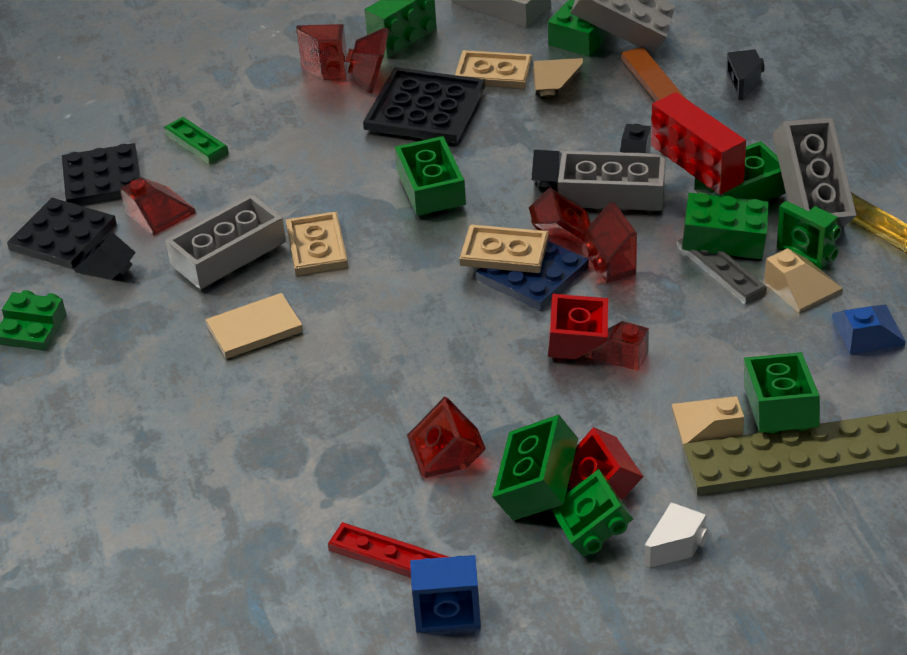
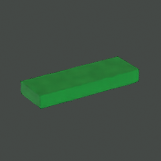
[164,117,229,164]

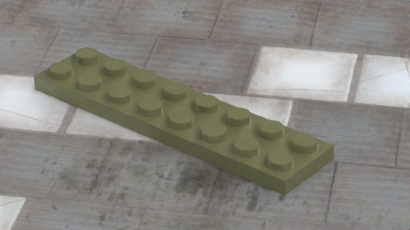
[683,411,907,496]

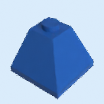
[832,305,906,354]

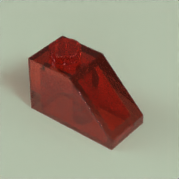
[585,321,649,371]

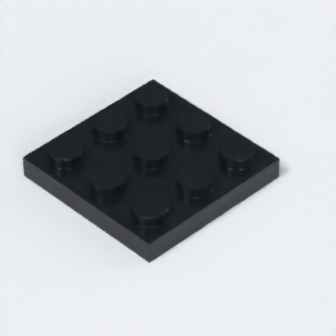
[62,143,143,205]
[7,198,117,270]

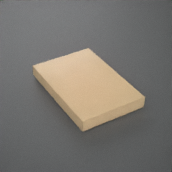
[455,50,532,89]
[286,212,348,276]
[459,225,549,273]
[205,293,303,359]

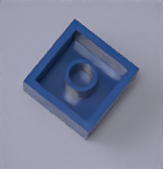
[410,555,481,632]

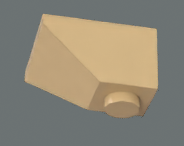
[533,58,583,97]
[764,248,843,313]
[672,396,744,446]

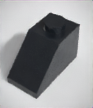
[726,49,765,100]
[620,124,651,153]
[531,150,562,189]
[74,232,136,280]

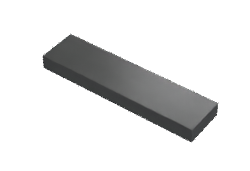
[677,238,767,304]

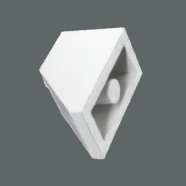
[644,502,709,568]

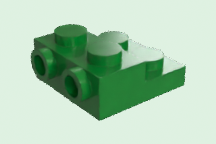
[777,201,841,270]
[0,290,67,351]
[551,469,634,557]

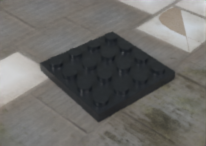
[363,67,485,143]

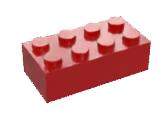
[651,92,746,195]

